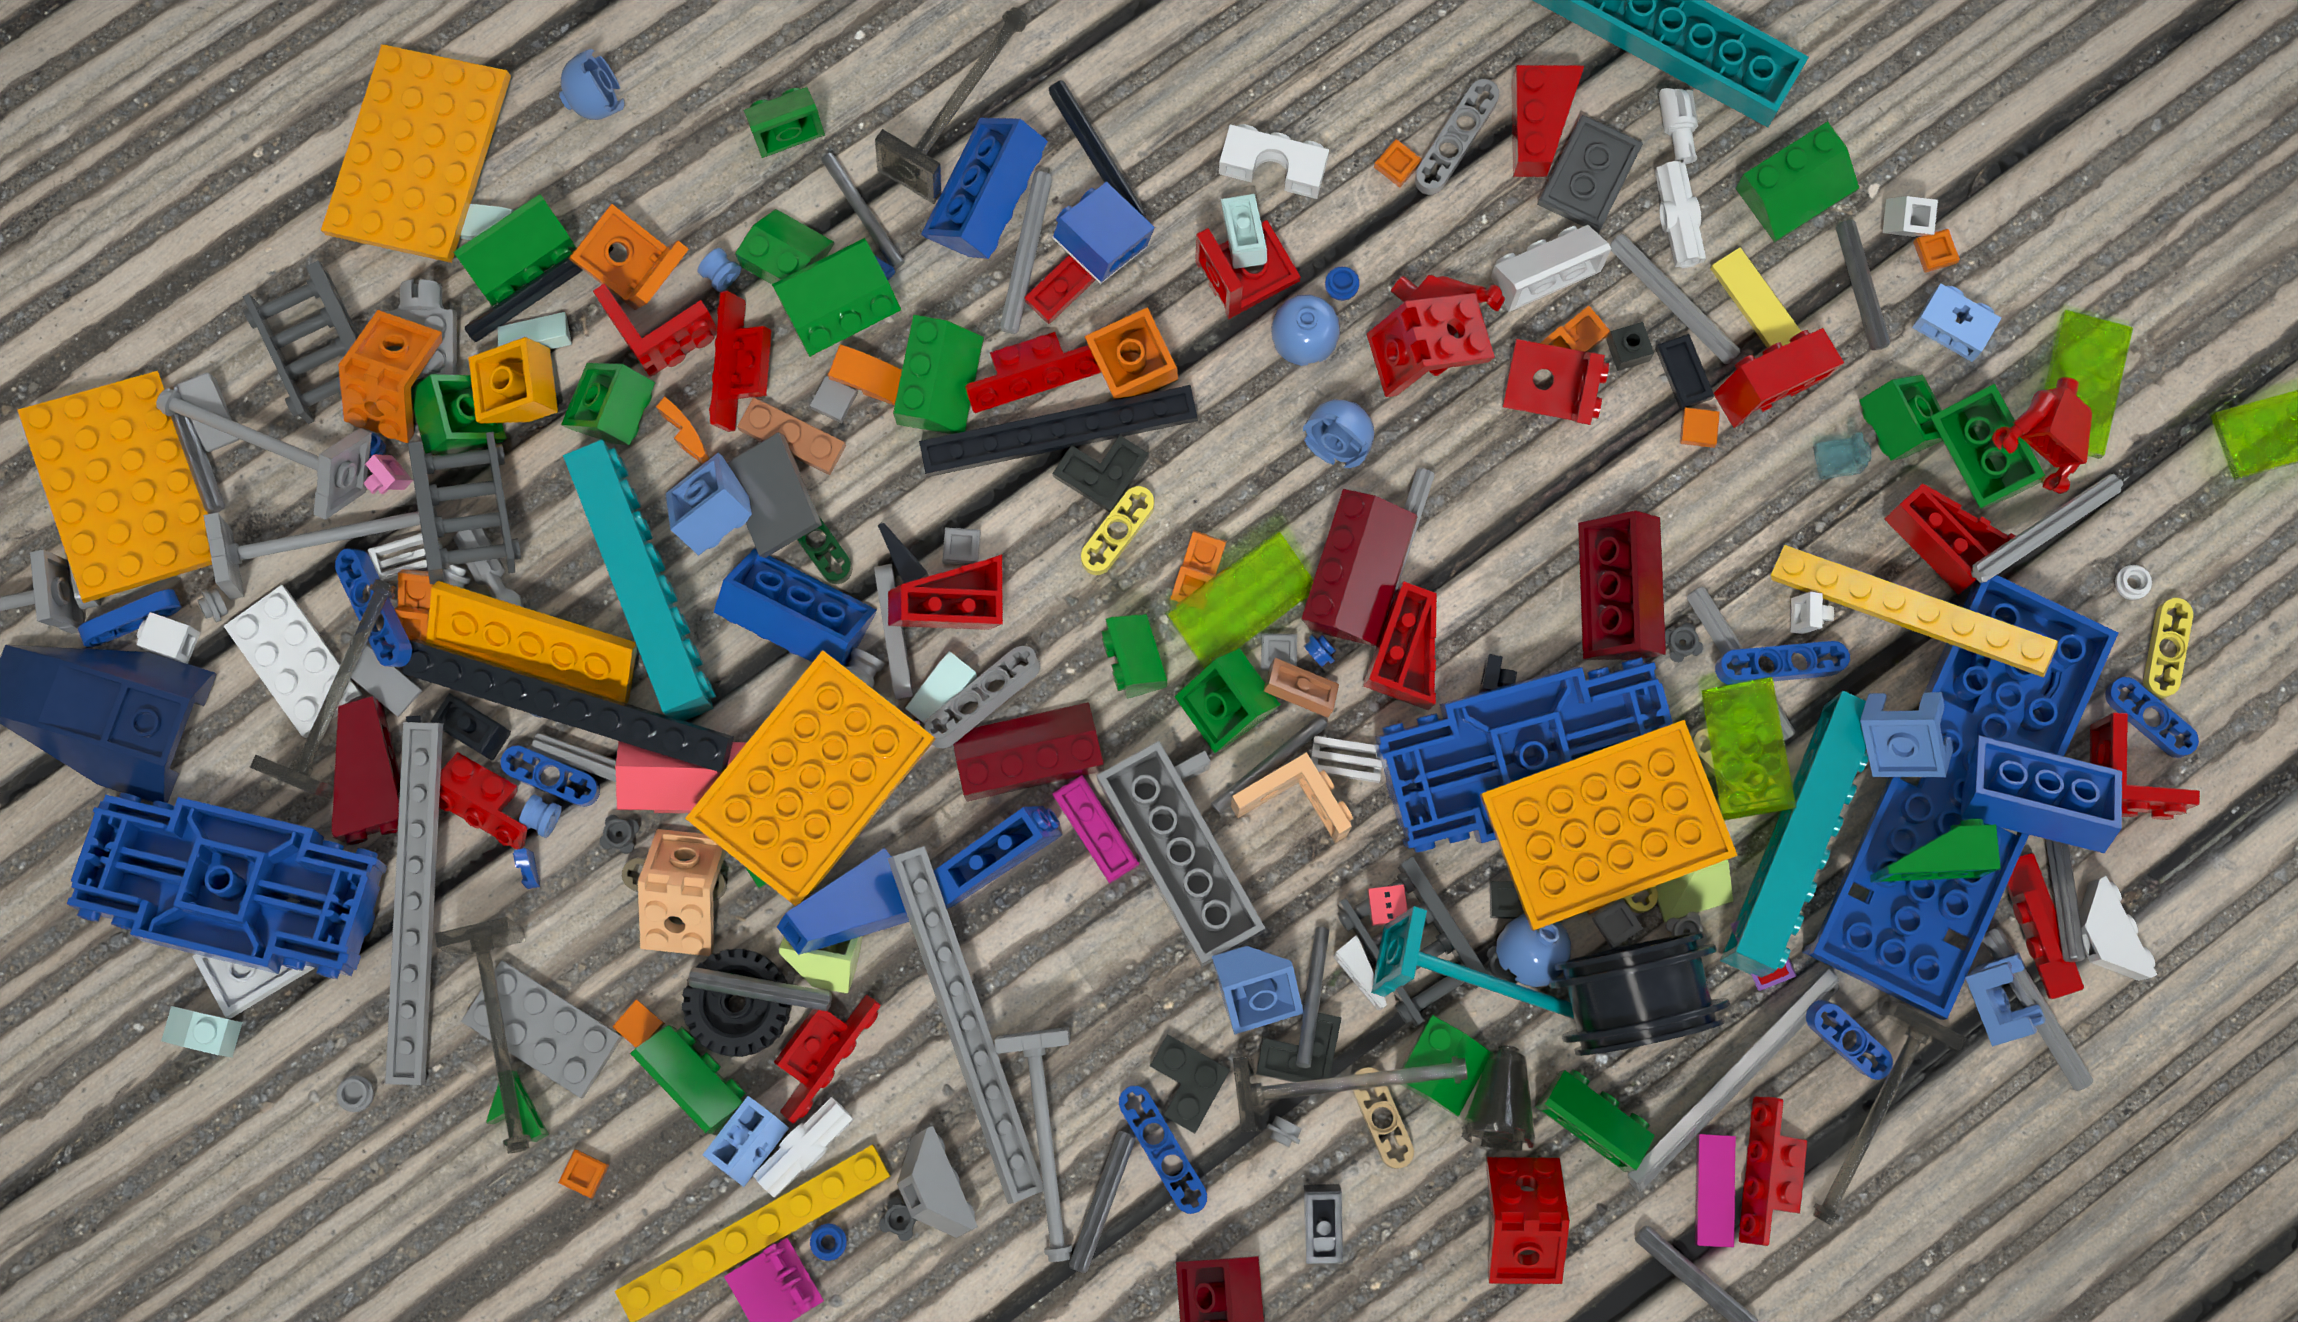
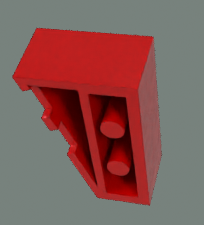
[1511,65,1584,177]
[1714,328,1844,428]
[1884,483,2016,595]
[888,554,1003,630]
[1363,581,1437,711]

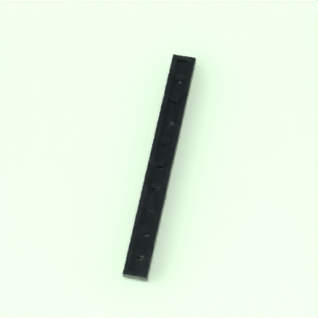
[402,639,734,773]

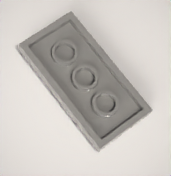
[461,960,623,1098]

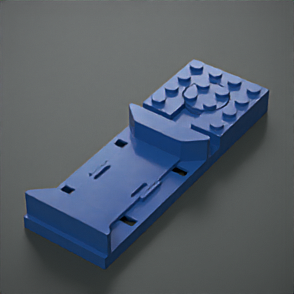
[1803,575,2119,1020]

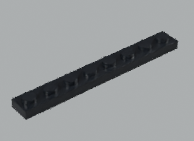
[919,385,1198,477]

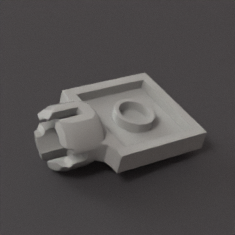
[385,279,457,381]

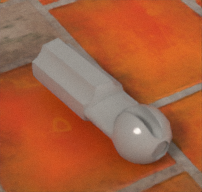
[453,528,524,607]

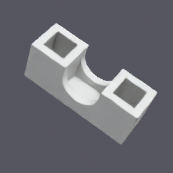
[1219,124,1329,199]

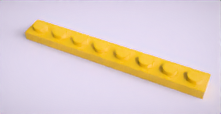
[1771,545,2058,677]
[614,1144,891,1322]

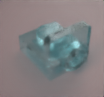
[1813,432,1871,480]

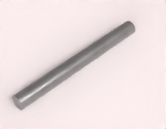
[821,153,904,269]
[1211,715,1328,815]
[1296,927,1329,1068]

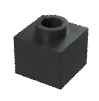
[1606,322,1654,371]

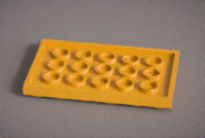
[321,44,511,263]
[17,371,212,603]
[685,650,936,906]
[1480,720,1738,931]

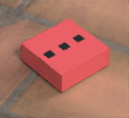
[1367,885,1408,926]

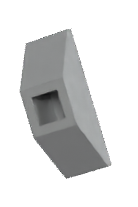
[897,1126,978,1238]

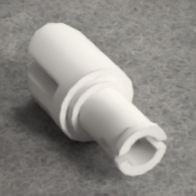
[1659,88,1698,164]

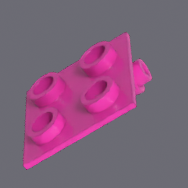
[724,1237,824,1322]

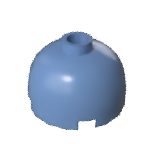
[559,49,624,120]
[1271,295,1340,366]
[1303,399,1374,468]
[1496,914,1571,987]

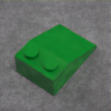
[1870,819,2001,883]

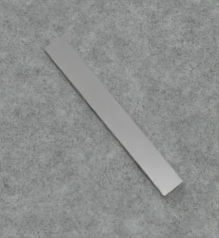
[1627,969,1839,1192]

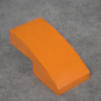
[1540,305,1610,352]
[828,344,902,405]
[656,396,709,465]
[1170,530,1227,610]
[395,569,434,642]

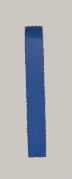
[335,549,412,667]
[1715,641,1850,685]
[1119,1086,1207,1214]

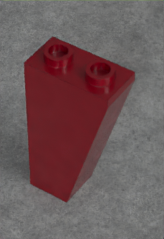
[332,696,401,845]

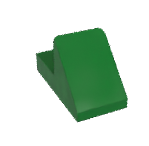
[486,1070,549,1142]

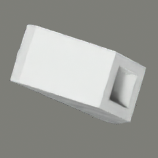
[2079,876,2157,981]

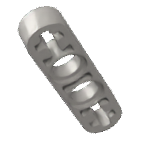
[1415,79,1499,195]
[874,564,914,699]
[924,646,1040,748]

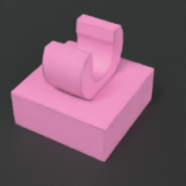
[364,454,413,494]

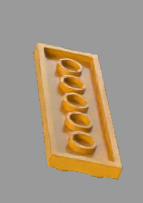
[426,581,637,703]

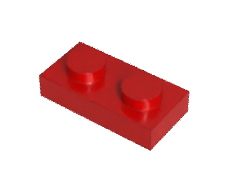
[1024,255,1096,324]

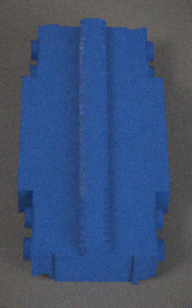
[1374,657,1673,852]
[67,793,387,979]

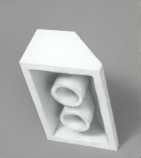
[1491,225,1611,312]

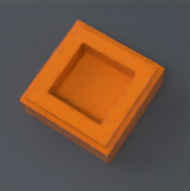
[1374,139,1422,188]
[1913,229,1960,273]
[1680,407,1720,448]
[612,999,665,1048]
[558,1149,609,1199]

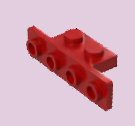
[709,291,772,432]
[965,332,1101,413]
[439,752,527,850]
[2007,853,2084,1000]
[774,995,881,1123]
[1739,1096,1807,1246]

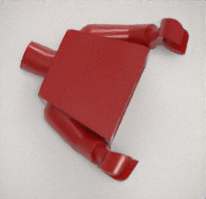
[1391,275,1505,376]
[1992,377,2092,494]

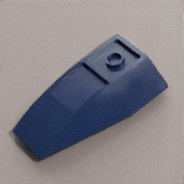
[0,645,217,803]

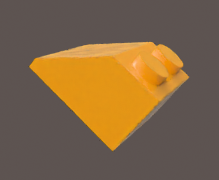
[468,337,558,423]

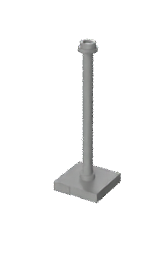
[156,390,372,520]
[203,506,437,600]
[0,550,84,634]
[994,1027,1072,1262]

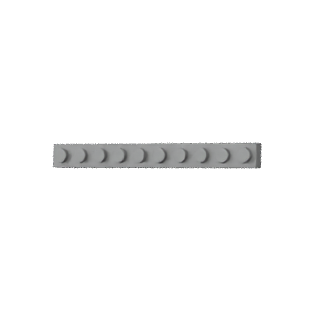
[385,722,443,1085]
[888,846,1044,1204]

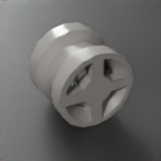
[844,648,885,688]

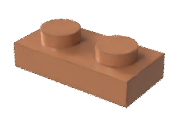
[1264,658,1339,718]

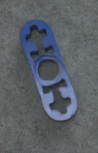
[78,589,181,647]
[2105,677,2199,758]
[501,746,600,807]
[1806,1000,1893,1080]

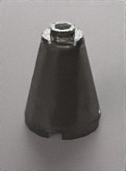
[1461,1045,1535,1151]

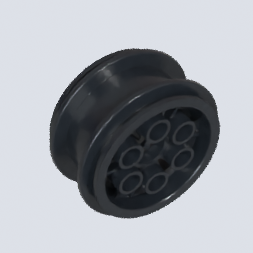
[1549,931,1730,1056]

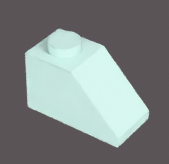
[161,1006,243,1057]

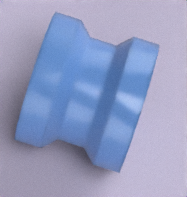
[697,248,741,292]
[519,794,561,838]

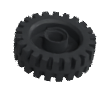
[682,948,792,1057]

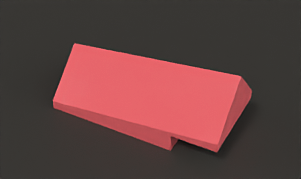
[615,741,747,813]

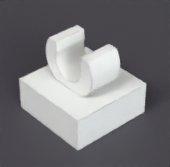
[1791,592,1834,634]

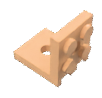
[1231,752,1353,843]
[638,829,726,956]

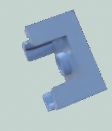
[1860,692,1953,777]
[1965,952,2046,1047]

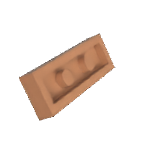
[737,397,846,475]

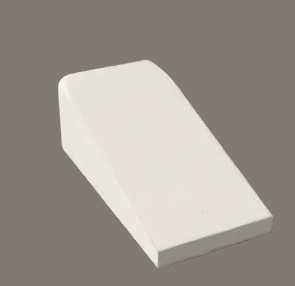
[1334,935,1387,1011]

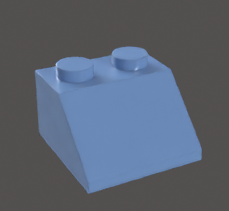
[666,452,752,556]
[1212,946,1303,1035]

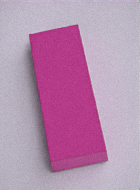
[1052,775,1139,884]
[1695,1134,1736,1248]

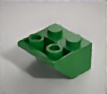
[1101,614,1167,699]

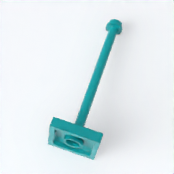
[1371,906,1574,1019]

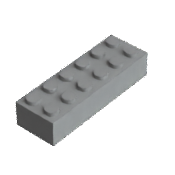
[1096,741,1265,967]

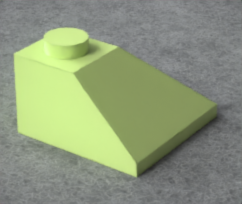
[1655,860,1733,923]
[779,936,863,993]

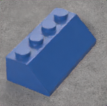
[921,118,1048,259]
[714,548,877,666]
[1961,736,2122,853]

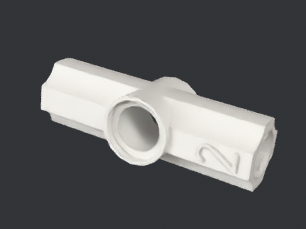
[1655,161,1706,269]
[753,1097,854,1198]

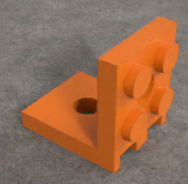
[568,204,689,310]
[338,310,442,443]

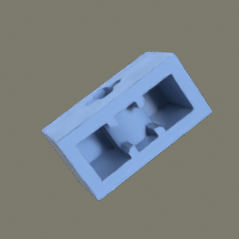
[1912,283,2001,362]
[702,1096,789,1187]

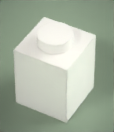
[1883,196,1938,237]
[136,612,201,664]

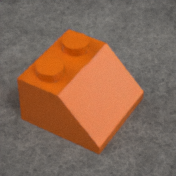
[1084,307,1178,399]

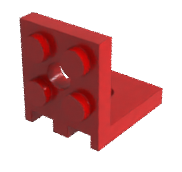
[1195,220,1301,319]
[593,284,717,377]
[1366,293,1495,397]
[1502,339,1609,425]
[2090,712,2200,820]
[1486,1157,1570,1284]

